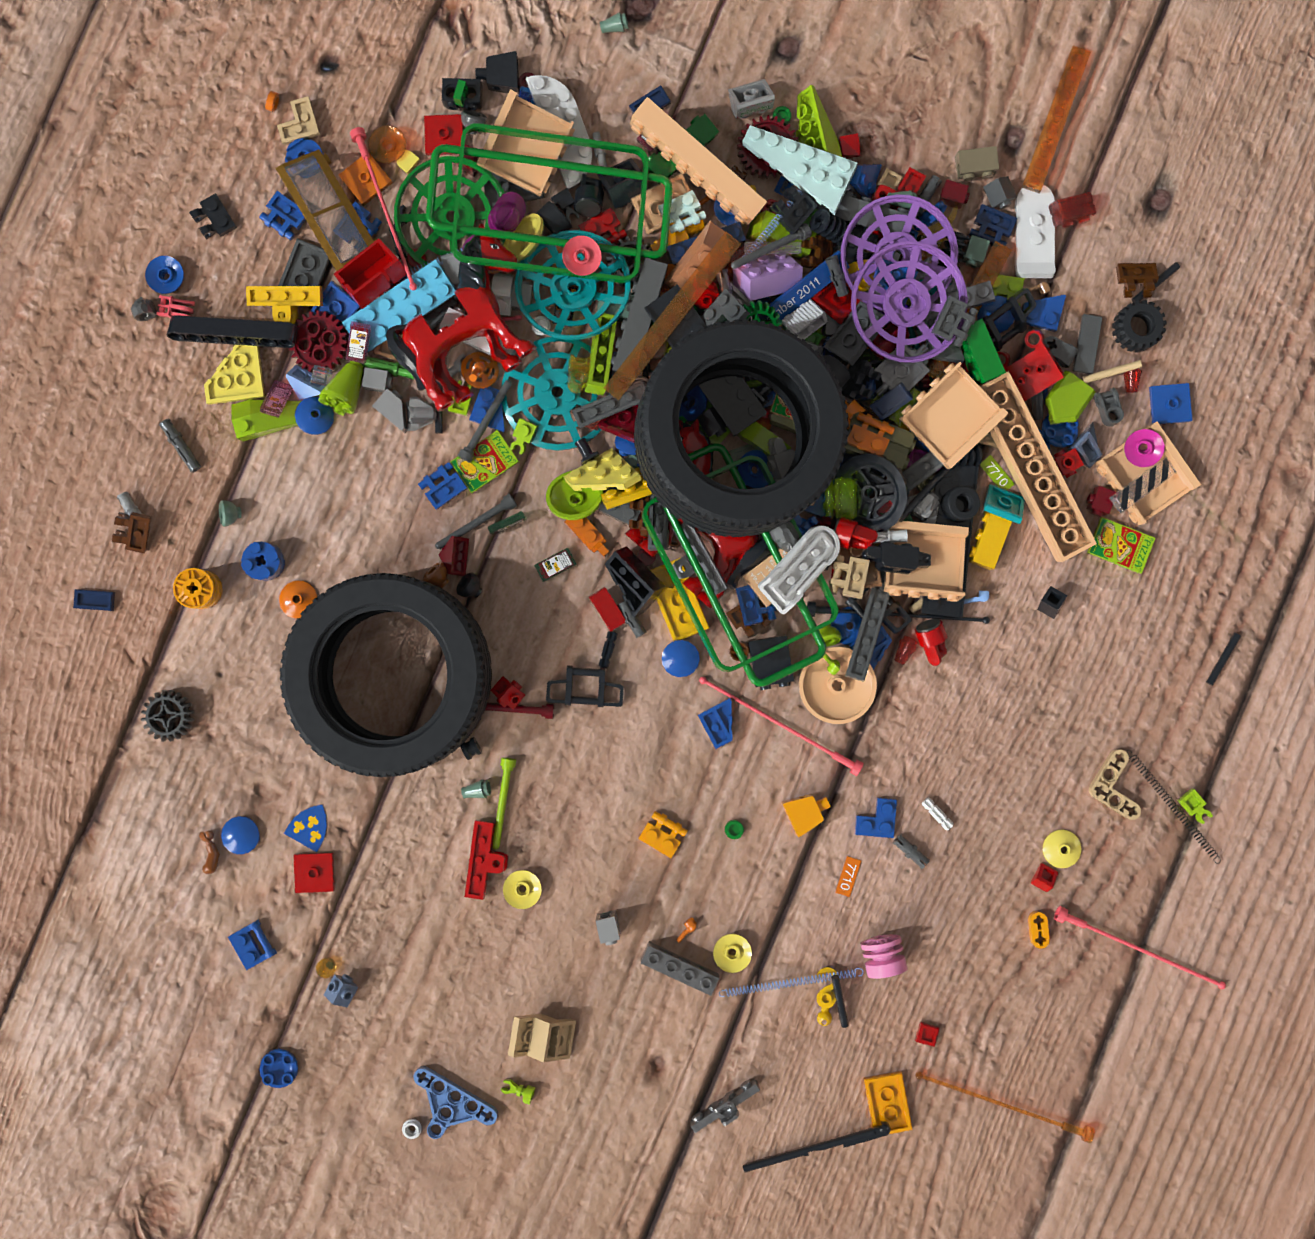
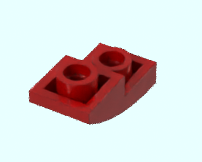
[589,587,625,632]

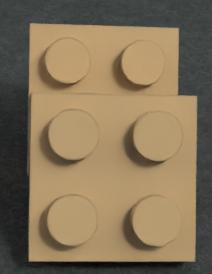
[508,1013,576,1062]

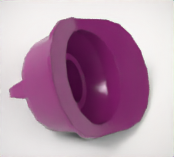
[488,192,526,232]

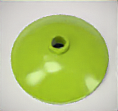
[546,471,603,520]

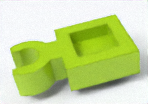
[448,380,472,416]
[510,418,538,454]
[1177,788,1213,824]

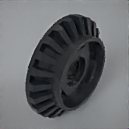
[833,453,910,532]

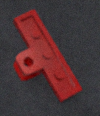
[872,167,926,241]
[464,820,509,900]

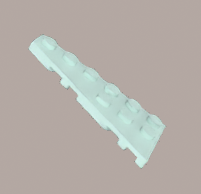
[742,125,857,215]

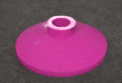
[1124,429,1164,467]

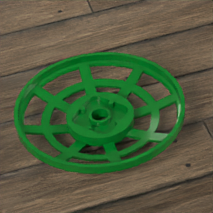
[394,156,506,271]

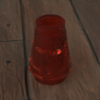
[1123,368,1142,393]
[894,635,918,665]

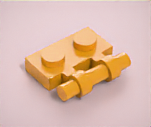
[638,811,688,858]

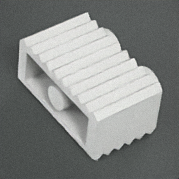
[781,299,828,339]

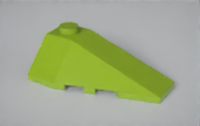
[796,85,842,157]

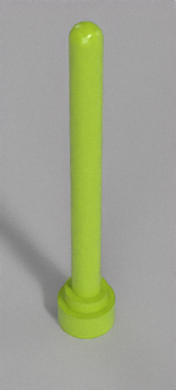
[492,757,517,850]

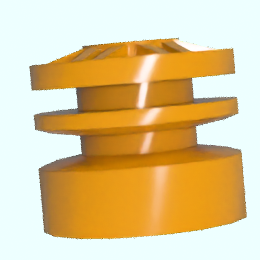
[173,568,223,609]

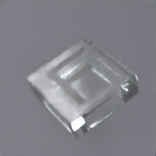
[310,365,333,386]

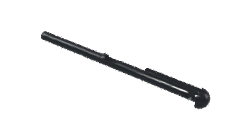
[743,1121,891,1173]

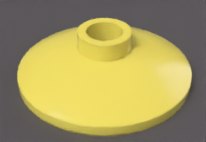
[1043,830,1081,868]
[503,870,542,909]
[713,934,752,973]

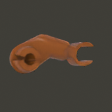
[199,830,220,874]

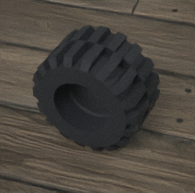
[1112,300,1167,352]

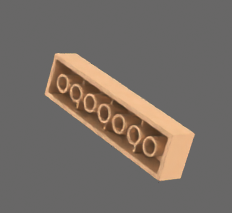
[630,97,767,226]

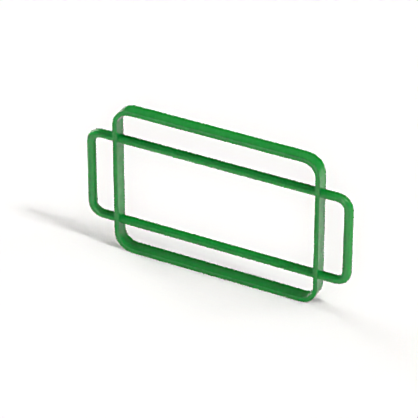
[426,123,673,283]
[642,443,838,687]

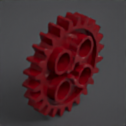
[737,115,798,179]
[289,310,349,374]

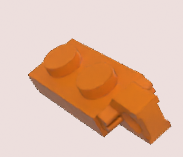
[565,517,609,557]

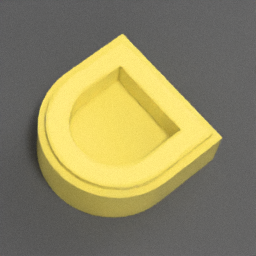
[396,150,420,174]

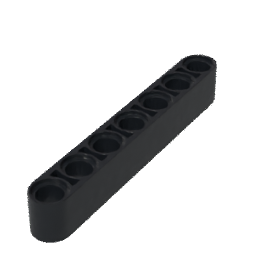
[167,316,298,348]

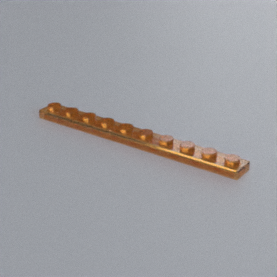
[603,232,741,401]

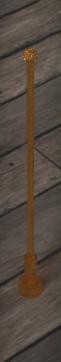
[915,1071,1095,1143]

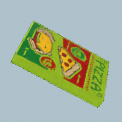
[450,430,519,494]
[1087,517,1155,574]

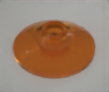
[368,125,406,163]

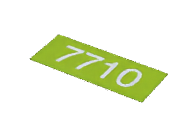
[980,455,1014,490]

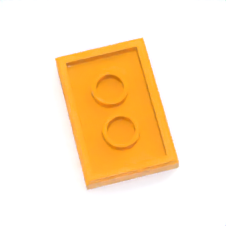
[863,1071,913,1134]

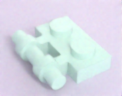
[658,190,707,234]

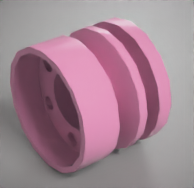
[861,935,907,978]

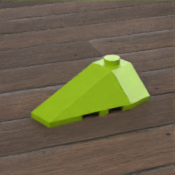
[231,399,315,442]

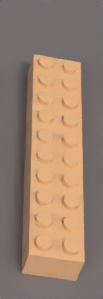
[980,371,1097,562]

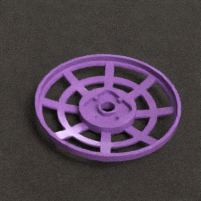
[840,194,958,312]
[851,241,968,363]

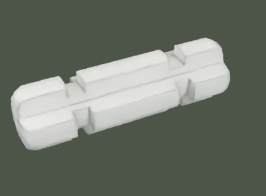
[922,797,954,831]

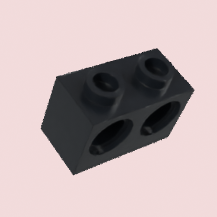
[441,78,483,111]

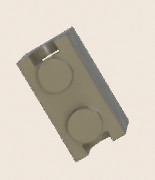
[955,146,999,181]

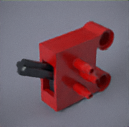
[997,330,1066,420]

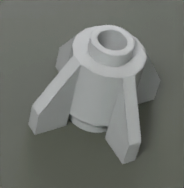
[406,397,436,431]
[908,492,940,524]

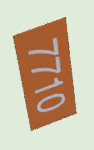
[835,856,861,897]

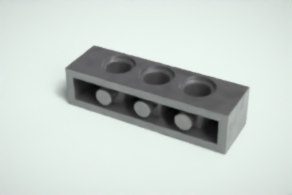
[641,942,719,996]

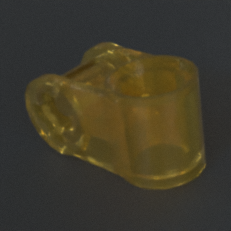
[567,354,590,393]

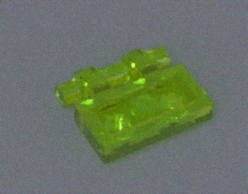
[823,478,857,519]

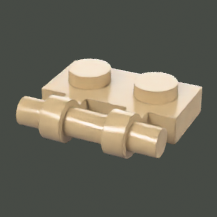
[829,555,870,599]

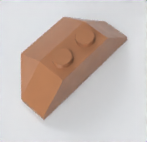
[663,220,730,294]

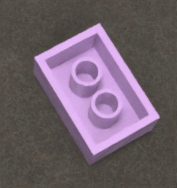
[733,251,803,301]

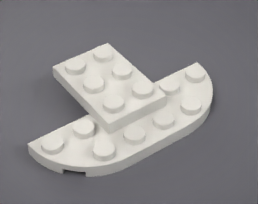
[526,75,592,190]

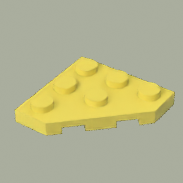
[204,345,265,405]
[564,448,641,491]

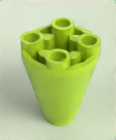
[318,360,364,416]

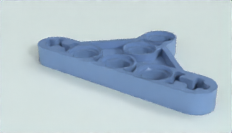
[413,1066,498,1139]

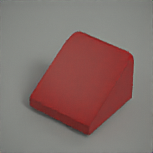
[1031,863,1058,892]

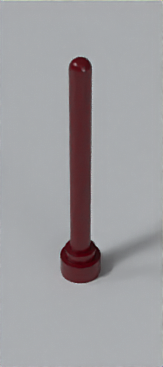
[485,703,554,719]

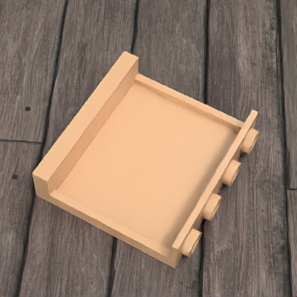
[477,89,575,196]
[899,362,1008,469]
[1095,422,1201,525]
[884,521,969,602]

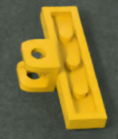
[246,286,323,324]
[601,467,652,510]

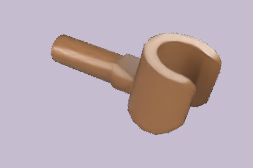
[1028,282,1051,295]

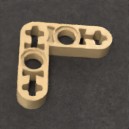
[1089,749,1141,820]

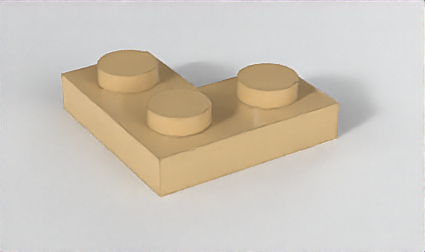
[277,96,320,146]

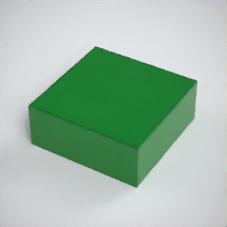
[453,79,468,107]

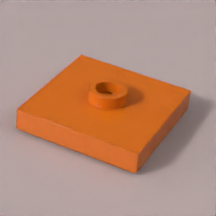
[339,153,393,206]

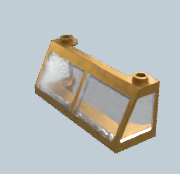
[275,149,377,271]

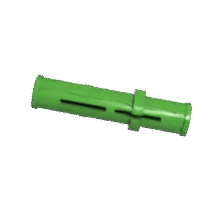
[358,355,415,380]

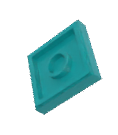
[984,484,1025,524]

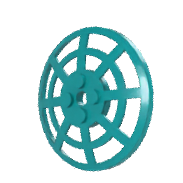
[515,230,631,340]
[501,337,615,451]

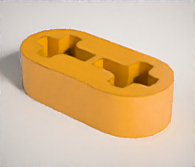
[1028,911,1050,949]

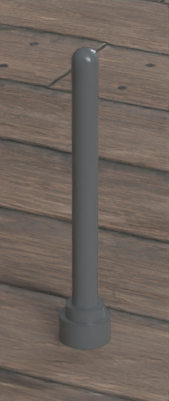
[731,223,812,269]
[457,380,512,463]
[435,493,517,549]

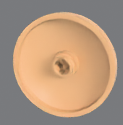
[799,647,877,724]

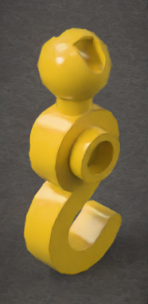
[816,967,837,1026]

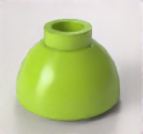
[816,624,842,647]

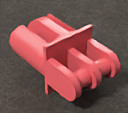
[156,295,195,318]

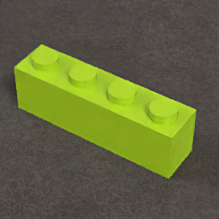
[585,313,617,396]

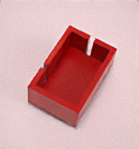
[334,238,407,309]

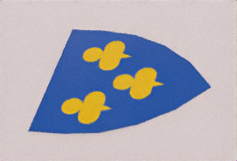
[284,805,327,852]

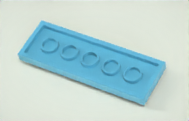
[342,259,457,355]

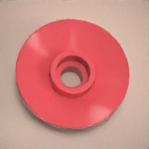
[562,236,601,276]

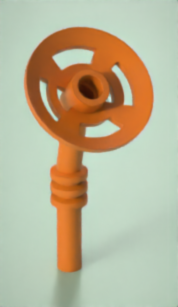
[461,352,499,388]

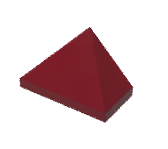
[438,536,469,576]

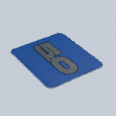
[774,176,794,196]

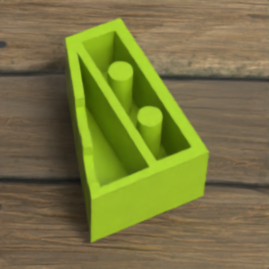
[746,210,817,258]

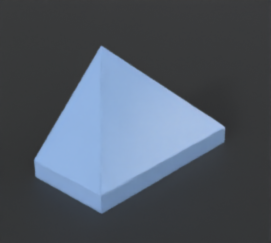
[286,365,329,400]

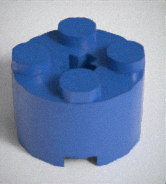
[241,541,285,581]

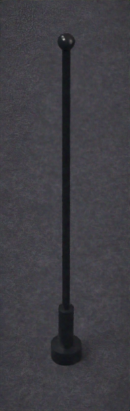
[807,601,990,624]

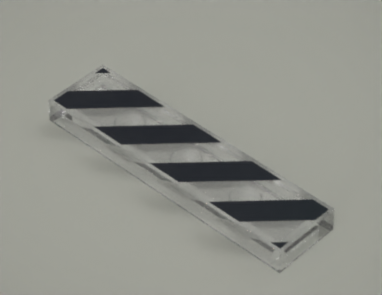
[1109,457,1177,513]

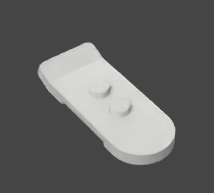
[1015,183,1056,278]
[758,526,840,614]

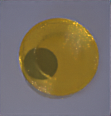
[316,958,337,978]

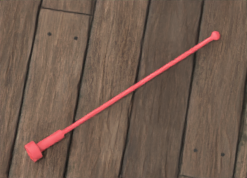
[350,127,417,290]
[699,676,864,776]
[1054,906,1226,989]

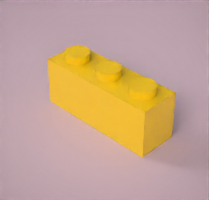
[969,511,1012,570]

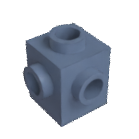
[323,974,358,1008]

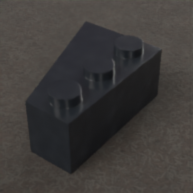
[605,546,666,617]

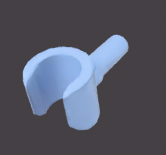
[964,591,989,604]

